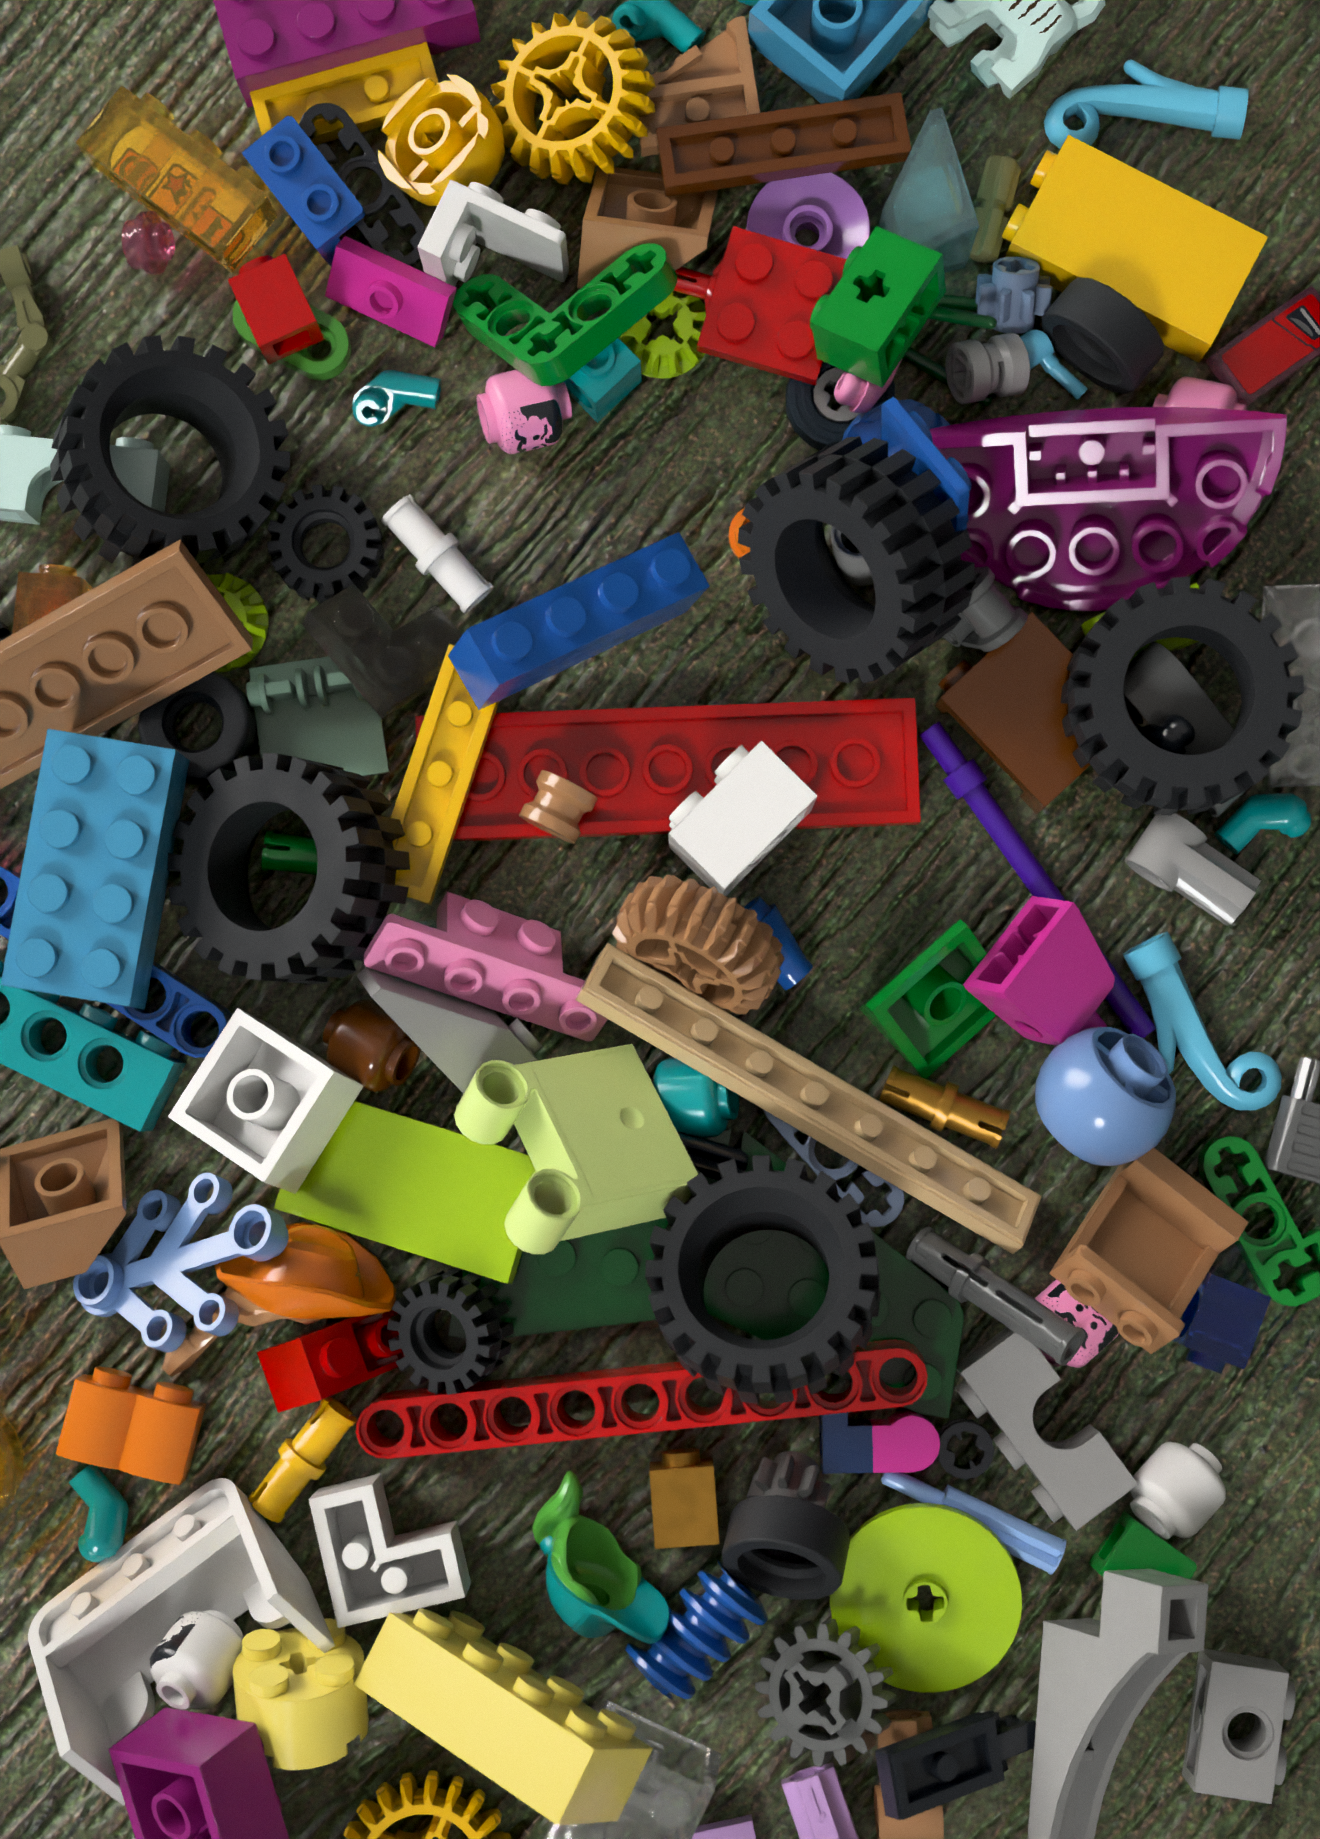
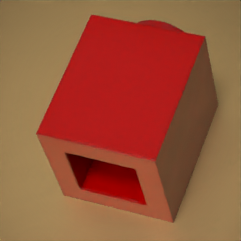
[227,253,325,365]

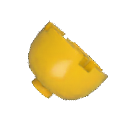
[378,75,505,206]

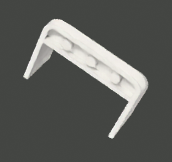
[28,1478,335,1806]

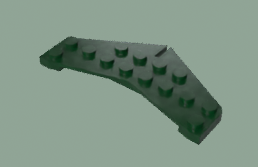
[448,1128,964,1418]

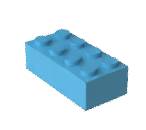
[748,0,936,104]
[0,729,190,1009]

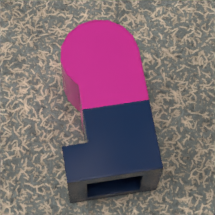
[819,1409,940,1474]

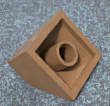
[577,166,718,289]
[0,1118,127,1289]

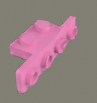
[364,892,608,1042]

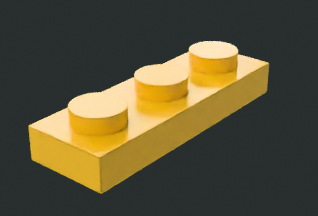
[250,42,439,145]

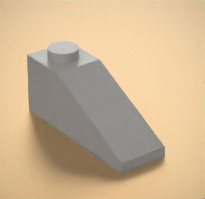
[356,967,542,1094]

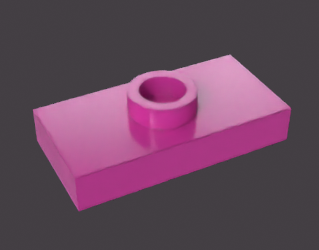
[325,236,457,347]

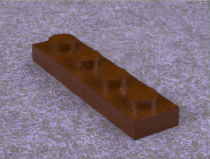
[656,92,912,197]

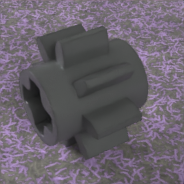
[747,1451,831,1508]

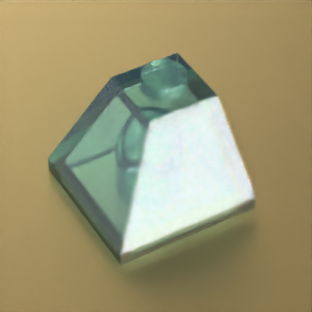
[878,107,979,273]

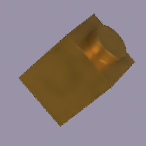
[649,1448,719,1549]

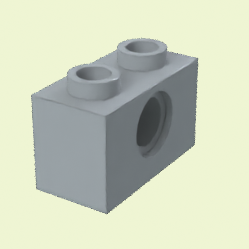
[1182,1649,1296,1804]

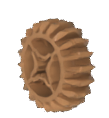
[612,875,785,1014]

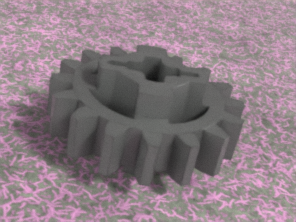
[755,1619,897,1767]

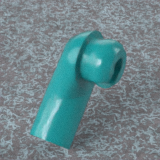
[612,0,705,53]
[352,370,441,427]
[1214,793,1312,855]
[69,1464,129,1562]

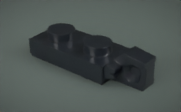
[875,1710,1036,1820]

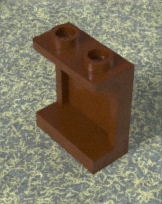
[935,612,1137,814]

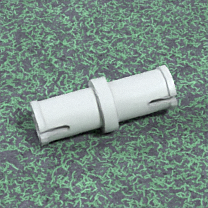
[381,494,494,614]

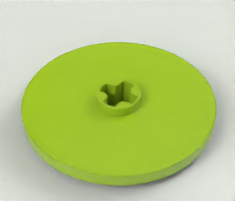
[830,1503,1022,1693]

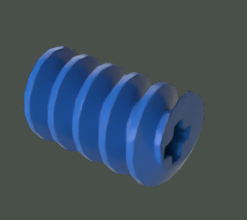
[625,1559,768,1700]

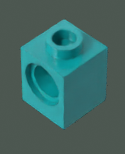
[563,316,642,423]

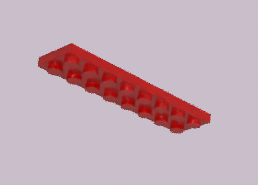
[415,698,921,842]

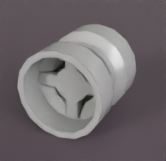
[946,332,1030,404]

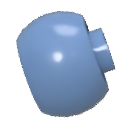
[1035,1027,1176,1166]

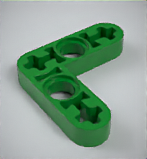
[453,243,677,386]
[1197,1136,1320,1307]

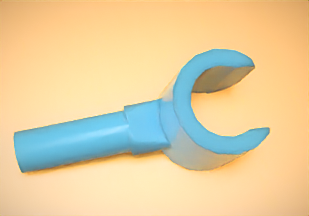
[1020,330,1088,400]

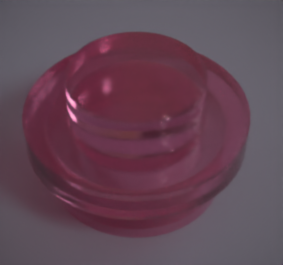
[122,211,175,275]

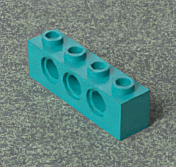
[0,960,186,1132]

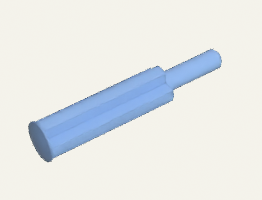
[881,1472,1066,1575]

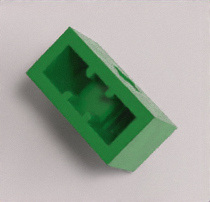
[810,226,946,388]

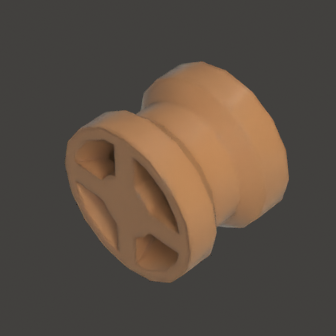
[519,770,598,844]

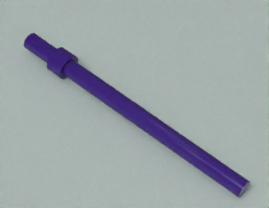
[919,721,1156,1038]

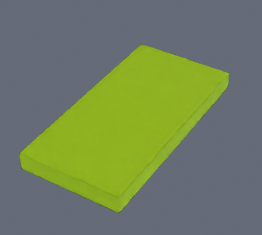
[274,1101,536,1284]

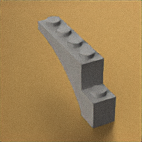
[1027,1569,1208,1839]

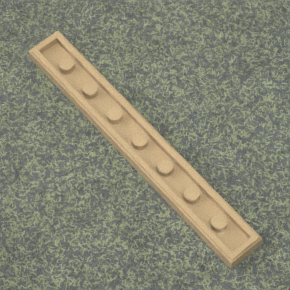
[575,943,1042,1254]

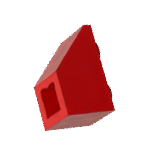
[257,1310,405,1413]

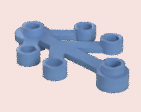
[73,1172,289,1352]

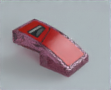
[1205,286,1320,407]

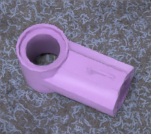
[781,1762,859,1839]

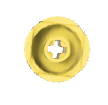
[233,1618,369,1770]

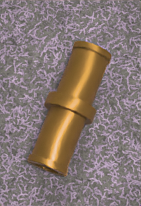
[879,1065,1011,1149]

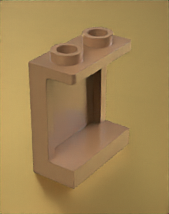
[1049,1148,1248,1354]

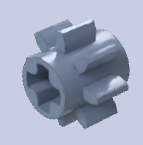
[975,257,1053,334]

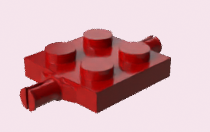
[673,226,847,386]

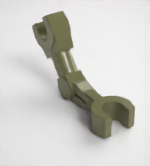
[0,245,53,423]

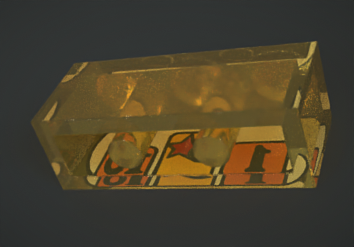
[76,85,277,273]

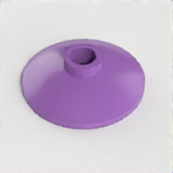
[746,173,870,259]

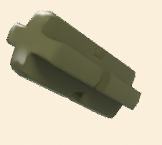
[963,155,1021,263]

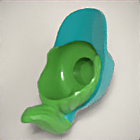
[533,1470,669,1644]

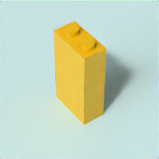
[1002,135,1268,363]

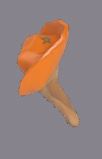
[162,1222,396,1377]

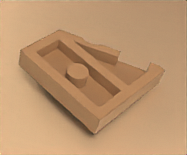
[638,16,760,157]

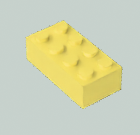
[354,1608,653,1825]

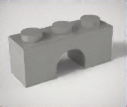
[954,1327,1138,1531]

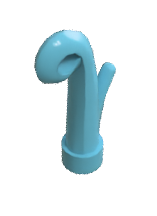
[1044,59,1249,149]
[1123,932,1282,1111]

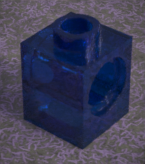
[1172,1273,1272,1374]

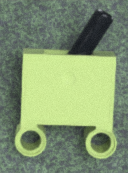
[454,1044,748,1254]

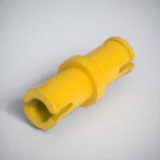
[248,1397,357,1523]

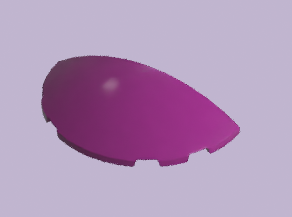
[929,407,1287,611]

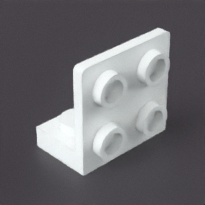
[417,179,569,287]

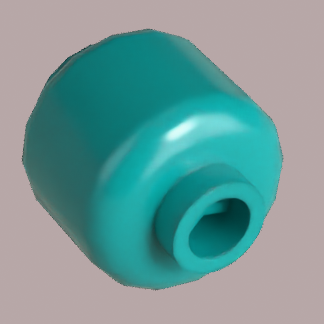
[652,1058,739,1138]

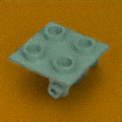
[246,650,390,777]

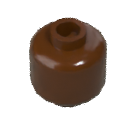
[323,999,421,1092]

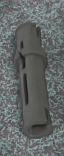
[906,1227,1085,1366]

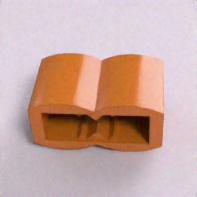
[56,1367,206,1485]

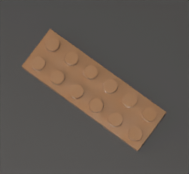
[0,539,253,789]

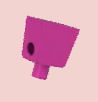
[963,896,1115,1046]

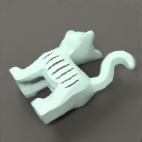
[927,0,1105,99]

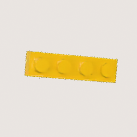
[391,644,499,905]

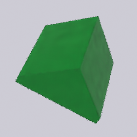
[859,919,996,1079]

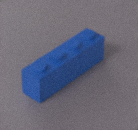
[448,532,710,710]

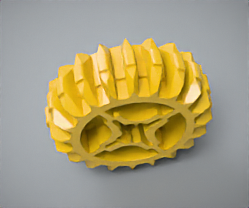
[490,10,656,185]
[344,1770,511,1839]

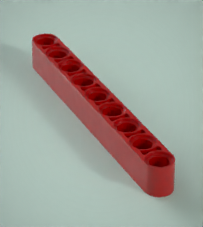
[356,1339,928,1459]

